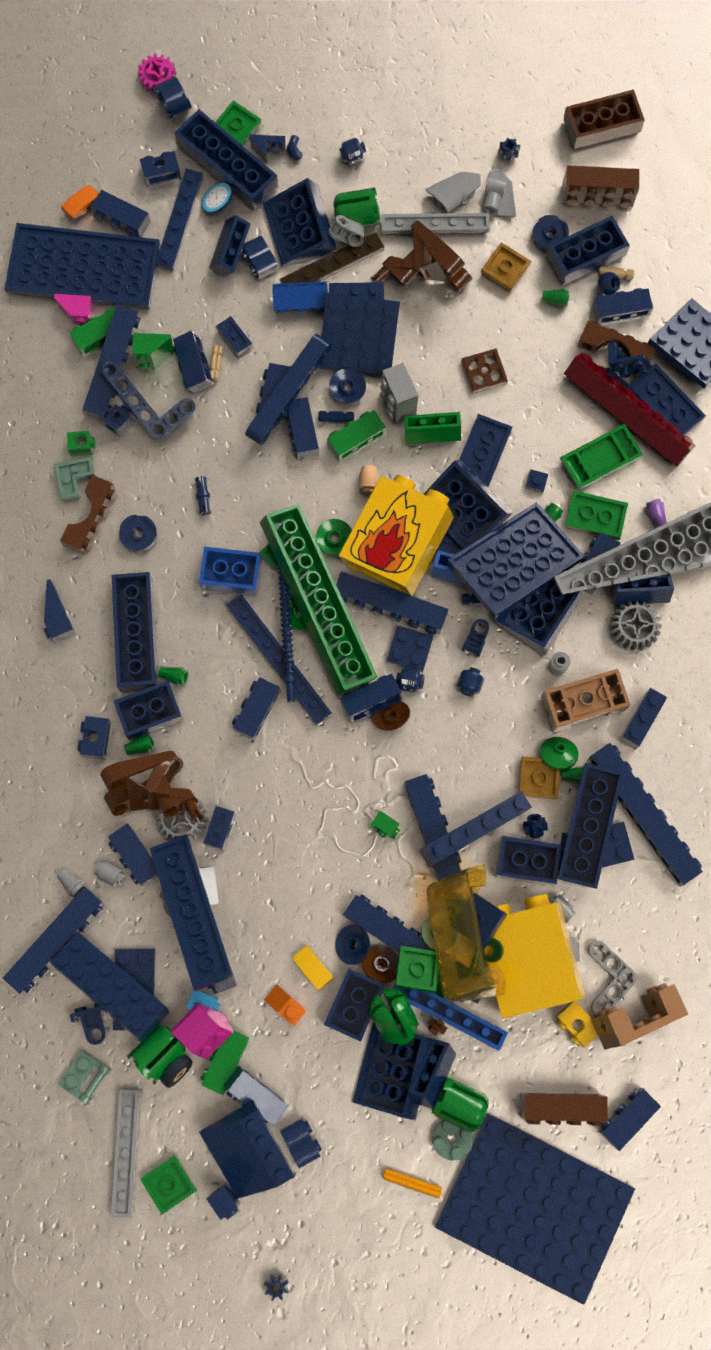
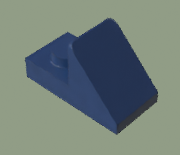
[250,134,286,163]

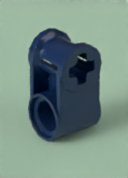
[461,619,489,657]

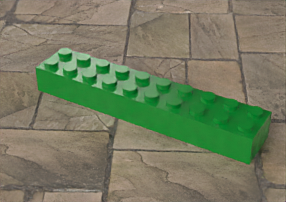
[260,503,378,696]

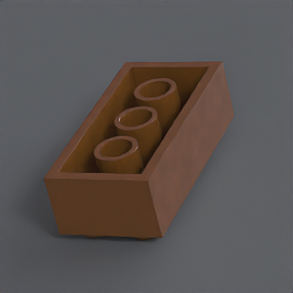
[563,89,645,149]
[562,165,640,208]
[520,1093,608,1126]

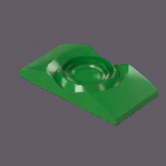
[560,424,643,490]

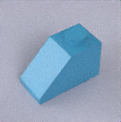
[185,989,220,1011]

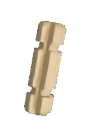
[599,266,635,280]
[210,345,223,381]

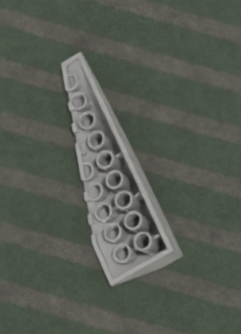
[553,502,711,595]

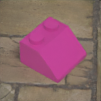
[171,1003,233,1060]

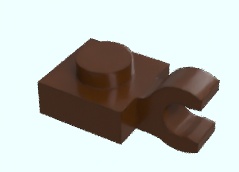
[426,1016,448,1036]

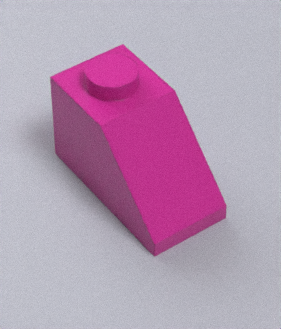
[54,294,94,326]

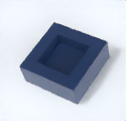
[525,469,548,493]

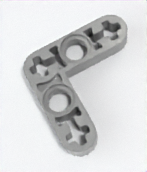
[588,941,637,1016]

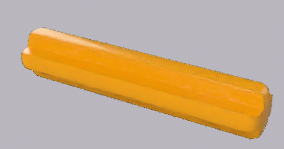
[383,1169,442,1198]

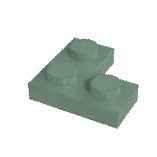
[54,457,95,501]

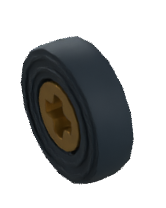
[160,1054,193,1088]

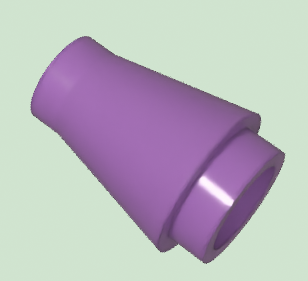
[646,498,667,527]

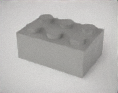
[380,362,418,424]

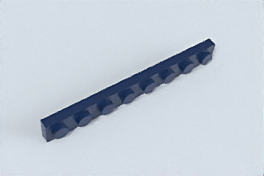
[226,594,332,726]

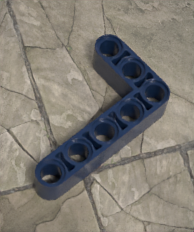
[100,361,196,439]

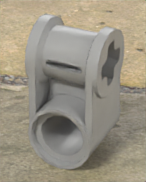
[328,215,364,247]

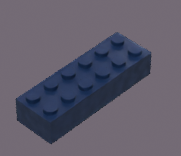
[174,109,278,210]
[111,572,158,691]
[557,763,624,889]
[50,932,170,1044]

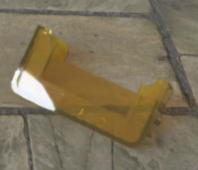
[427,864,506,1002]

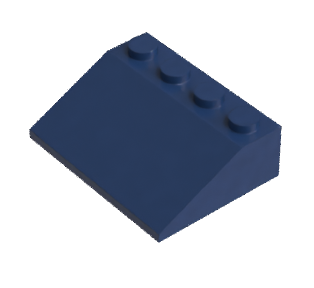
[263,178,337,267]
[424,460,513,549]
[495,580,585,655]
[352,1023,432,1120]
[199,1100,295,1199]

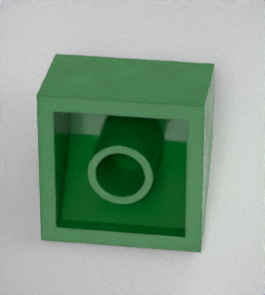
[132,333,175,371]

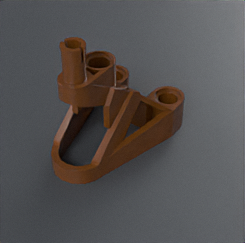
[371,220,473,292]
[100,751,204,823]

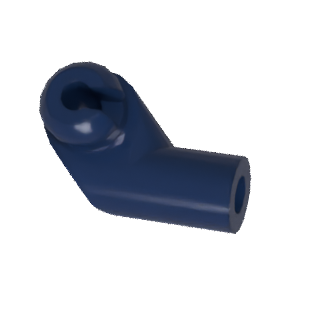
[286,135,303,161]

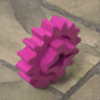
[137,54,176,92]

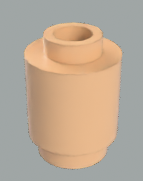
[359,465,378,494]

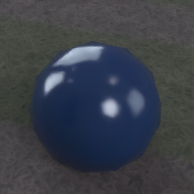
[597,272,621,295]

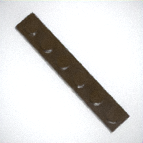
[280,232,384,284]

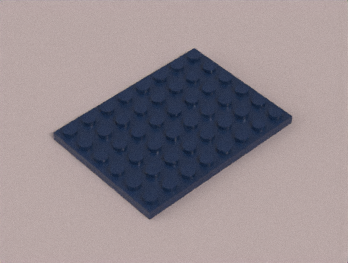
[434,1113,635,1305]

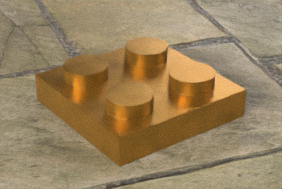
[481,242,531,292]
[519,756,560,800]

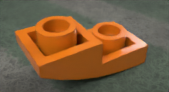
[61,184,99,220]

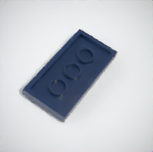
[630,363,706,435]
[113,949,156,1030]

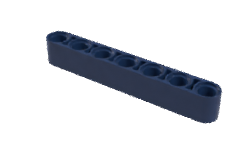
[245,334,332,445]

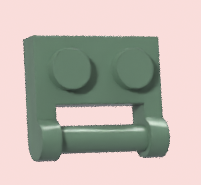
[58,1050,111,1105]

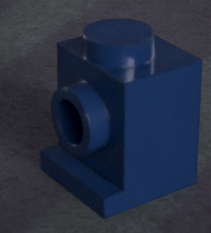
[102,404,133,437]

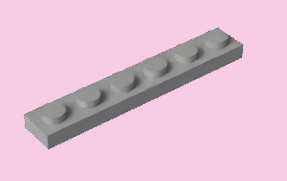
[381,213,490,234]
[111,1089,140,1218]

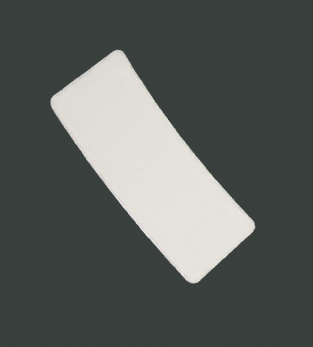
[199,867,219,905]

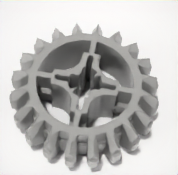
[610,600,662,651]
[154,796,207,840]

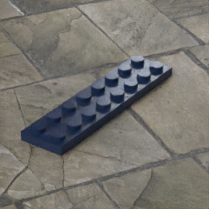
[436,414,513,555]
[150,834,234,991]

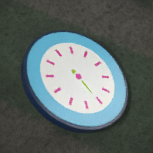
[202,182,233,214]

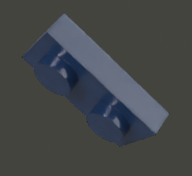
[216,316,253,356]

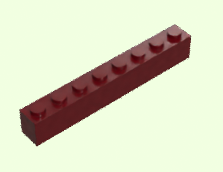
[563,353,696,467]

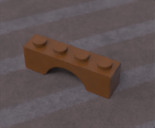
[577,321,656,361]
[60,475,116,555]

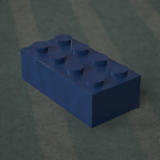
[546,216,630,285]

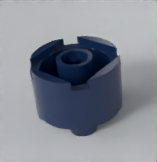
[153,75,192,120]

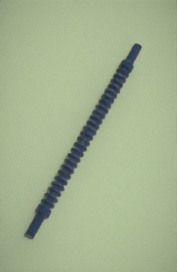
[277,563,296,703]

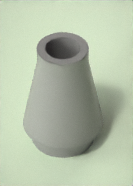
[57,869,86,898]

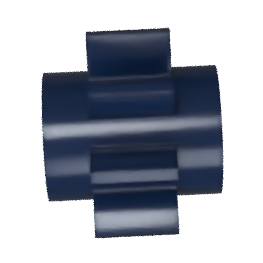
[498,137,521,162]
[523,814,548,838]
[264,1273,289,1301]

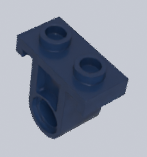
[69,1003,108,1045]

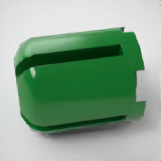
[333,187,381,227]
[369,988,419,1046]
[127,1025,186,1085]
[431,1077,489,1132]

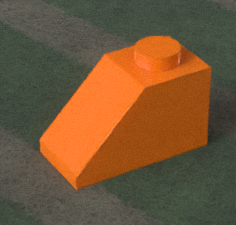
[264,985,307,1027]

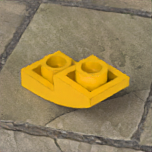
[292,945,334,991]

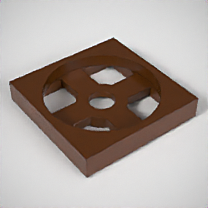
[461,348,508,393]

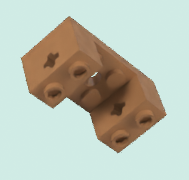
[541,669,631,733]
[591,983,689,1050]

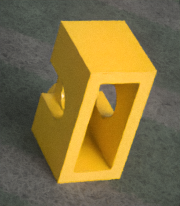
[555,1001,598,1047]

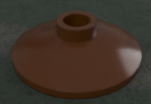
[372,701,410,731]
[362,945,398,983]

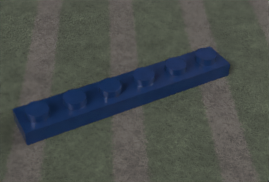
[156,169,203,271]

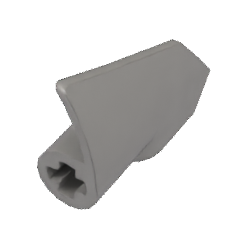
[482,169,516,217]
[425,172,481,213]

